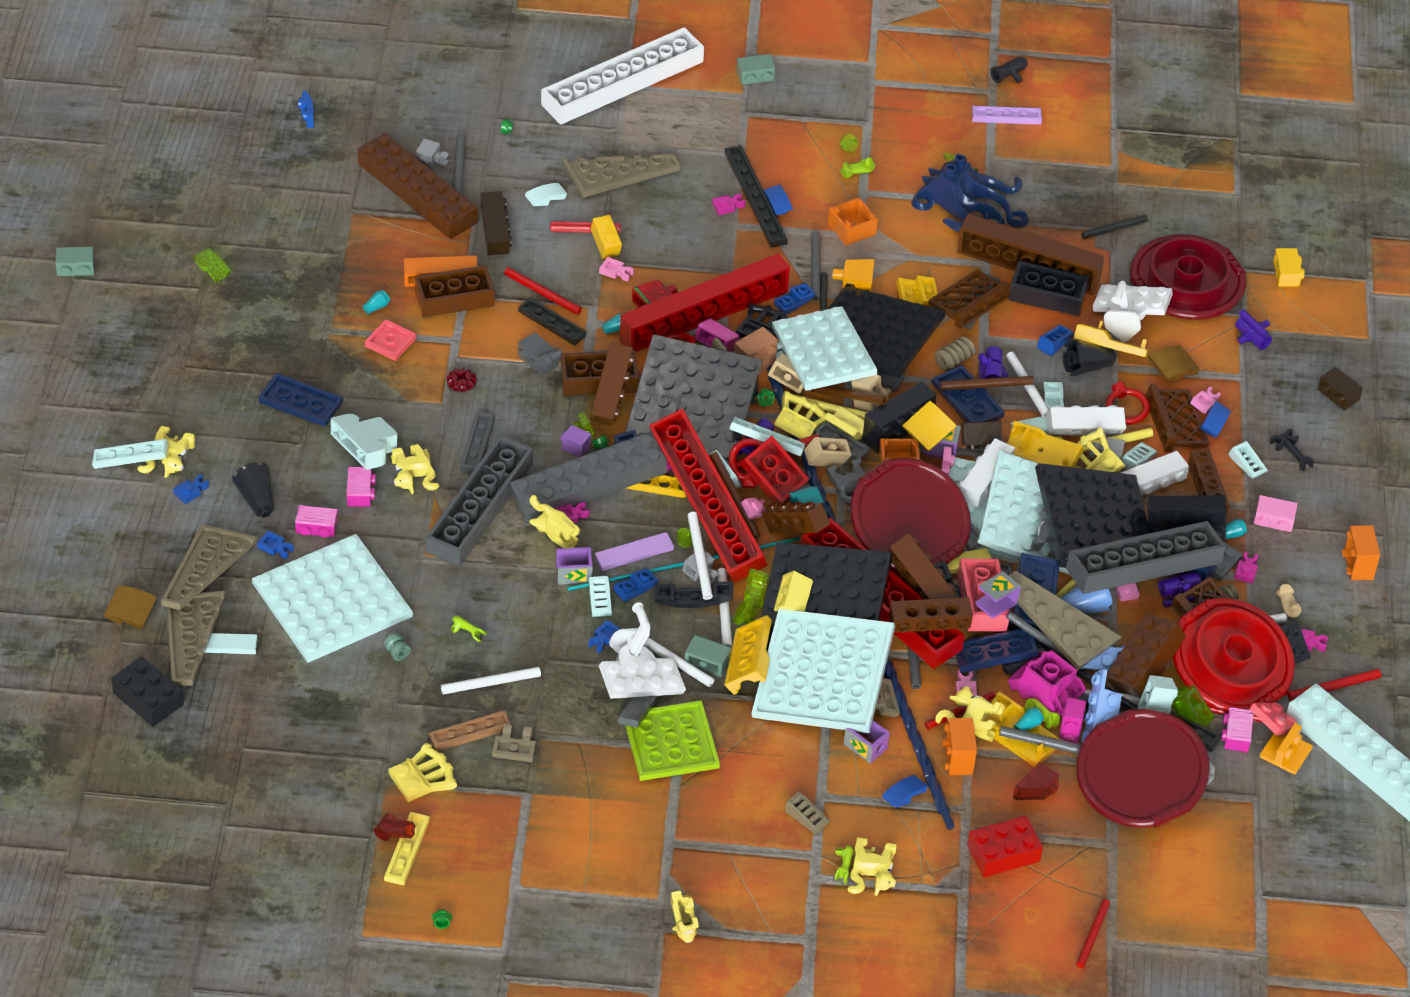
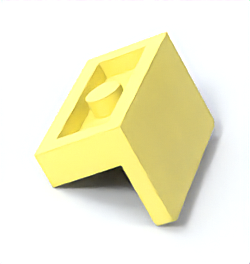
[824,406,864,441]
[774,571,813,612]

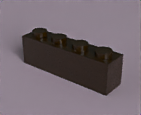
[481,191,512,256]

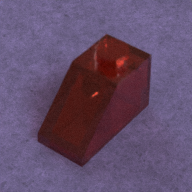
[1013,762,1059,800]

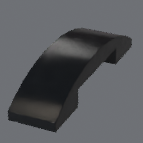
[654,581,734,608]

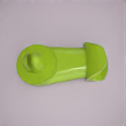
[840,157,875,178]
[451,615,488,642]
[1023,698,1060,729]
[835,845,854,884]

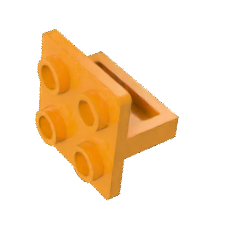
[1260,723,1313,774]

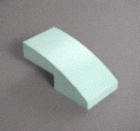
[525,183,567,206]
[1043,382,1064,410]

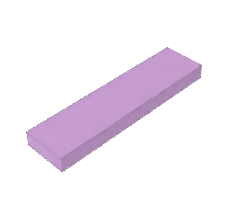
[972,106,1042,125]
[595,532,674,571]

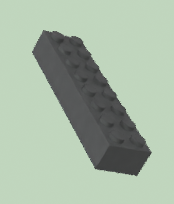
[510,432,667,524]
[425,435,533,566]
[1066,521,1226,594]

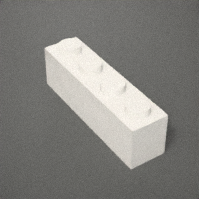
[1047,405,1126,435]
[958,438,1015,508]
[1121,451,1189,496]

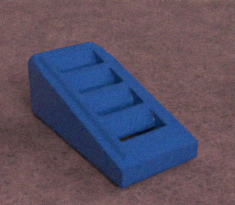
[1037,325,1074,356]

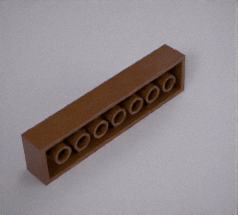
[358,133,478,239]
[957,214,1104,295]

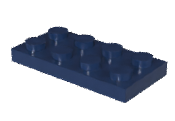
[931,365,1005,422]
[258,373,343,427]
[1011,553,1059,629]
[956,629,1039,673]

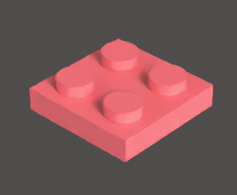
[365,319,416,361]
[1249,702,1297,735]

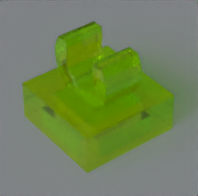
[571,412,595,437]
[733,599,758,625]

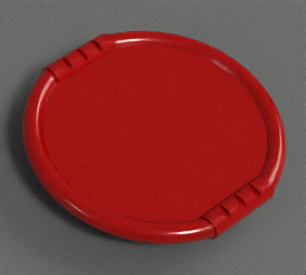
[1172,598,1295,713]

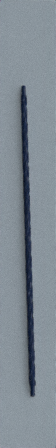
[766,365,955,830]

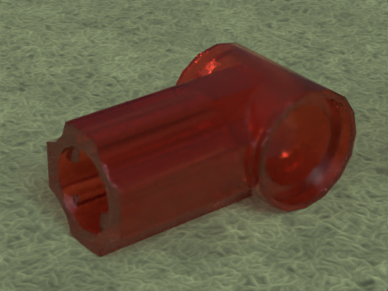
[373,813,416,841]

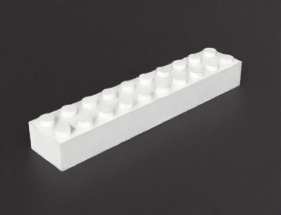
[541,27,704,125]

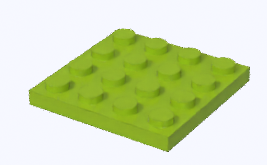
[625,700,720,781]

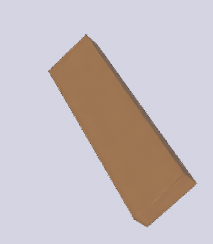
[429,710,512,752]

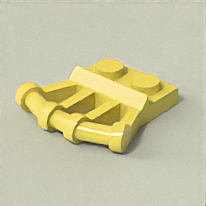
[774,391,827,439]
[1074,427,1126,473]
[389,743,457,802]

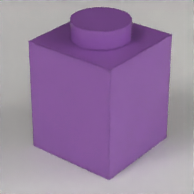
[561,425,591,457]

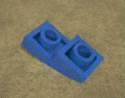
[298,91,314,128]
[764,184,793,215]
[774,282,815,315]
[1200,401,1231,438]
[613,568,658,602]
[882,775,928,808]

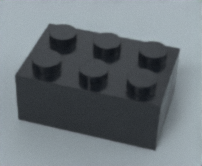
[111,656,184,727]

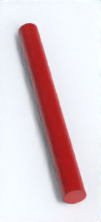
[925,692,996,730]
[1076,899,1110,968]

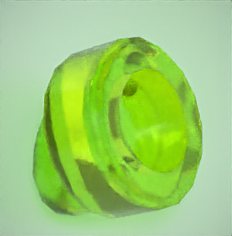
[839,134,858,152]
[677,528,693,547]

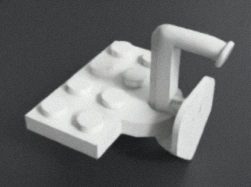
[1093,281,1173,342]
[599,602,686,699]

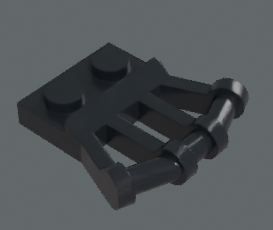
[736,303,788,338]

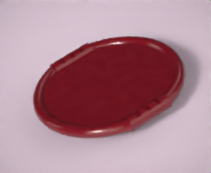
[1130,234,1247,320]
[850,458,971,573]
[1076,709,1210,828]

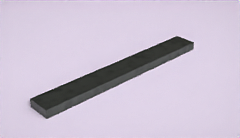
[724,145,788,248]

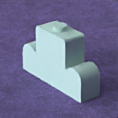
[331,414,397,470]

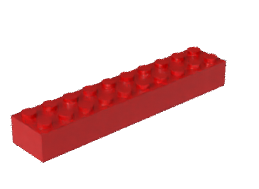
[619,253,790,353]
[649,408,768,583]
[801,518,965,669]

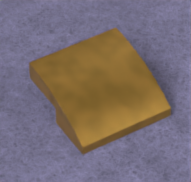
[1147,345,1200,382]
[103,585,157,630]

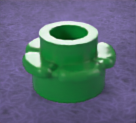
[501,118,513,135]
[757,388,775,407]
[592,435,610,450]
[431,909,452,929]

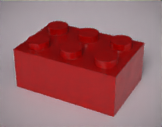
[739,436,809,503]
[967,815,1043,878]

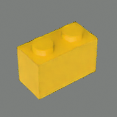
[590,215,622,260]
[1273,248,1304,286]

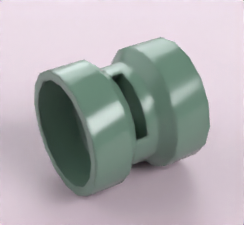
[384,633,411,661]

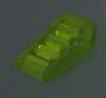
[744,568,769,609]

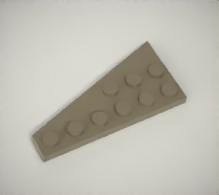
[562,154,681,198]
[161,524,257,610]
[1009,571,1122,671]
[167,591,226,686]

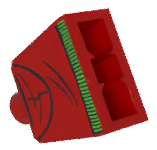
[632,280,678,308]

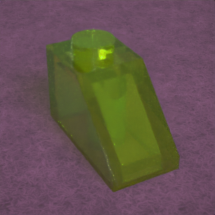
[1171,686,1215,727]

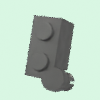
[518,332,562,376]

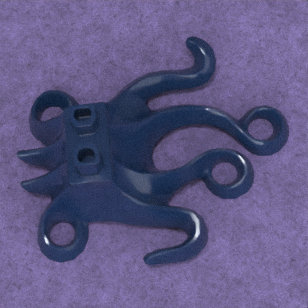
[911,153,1028,232]

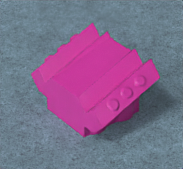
[1008,650,1086,716]

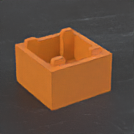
[828,197,878,246]
[879,439,920,464]
[1341,525,1380,580]
[942,718,977,775]

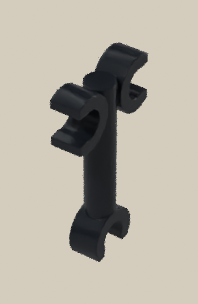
[1270,429,1314,471]

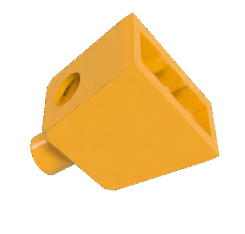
[832,259,874,291]

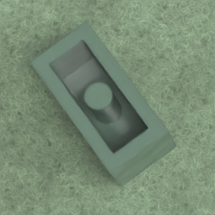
[736,54,775,85]
[56,247,95,276]
[685,635,731,677]

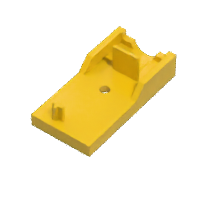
[1074,321,1150,357]
[1006,421,1084,467]
[725,615,772,695]
[985,691,1061,768]

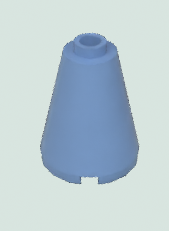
[1060,586,1112,615]

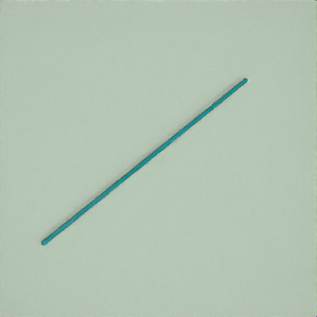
[567,537,801,591]

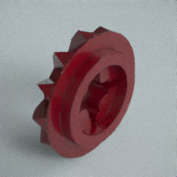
[446,367,476,392]

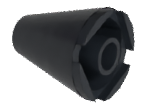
[1063,339,1116,376]
[232,462,274,518]

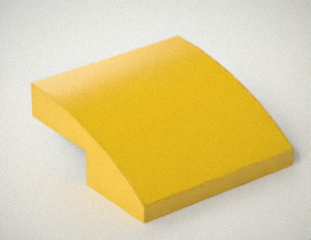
[896,275,940,307]
[902,401,956,452]

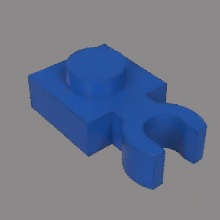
[173,474,209,504]
[257,531,294,559]
[588,620,621,653]

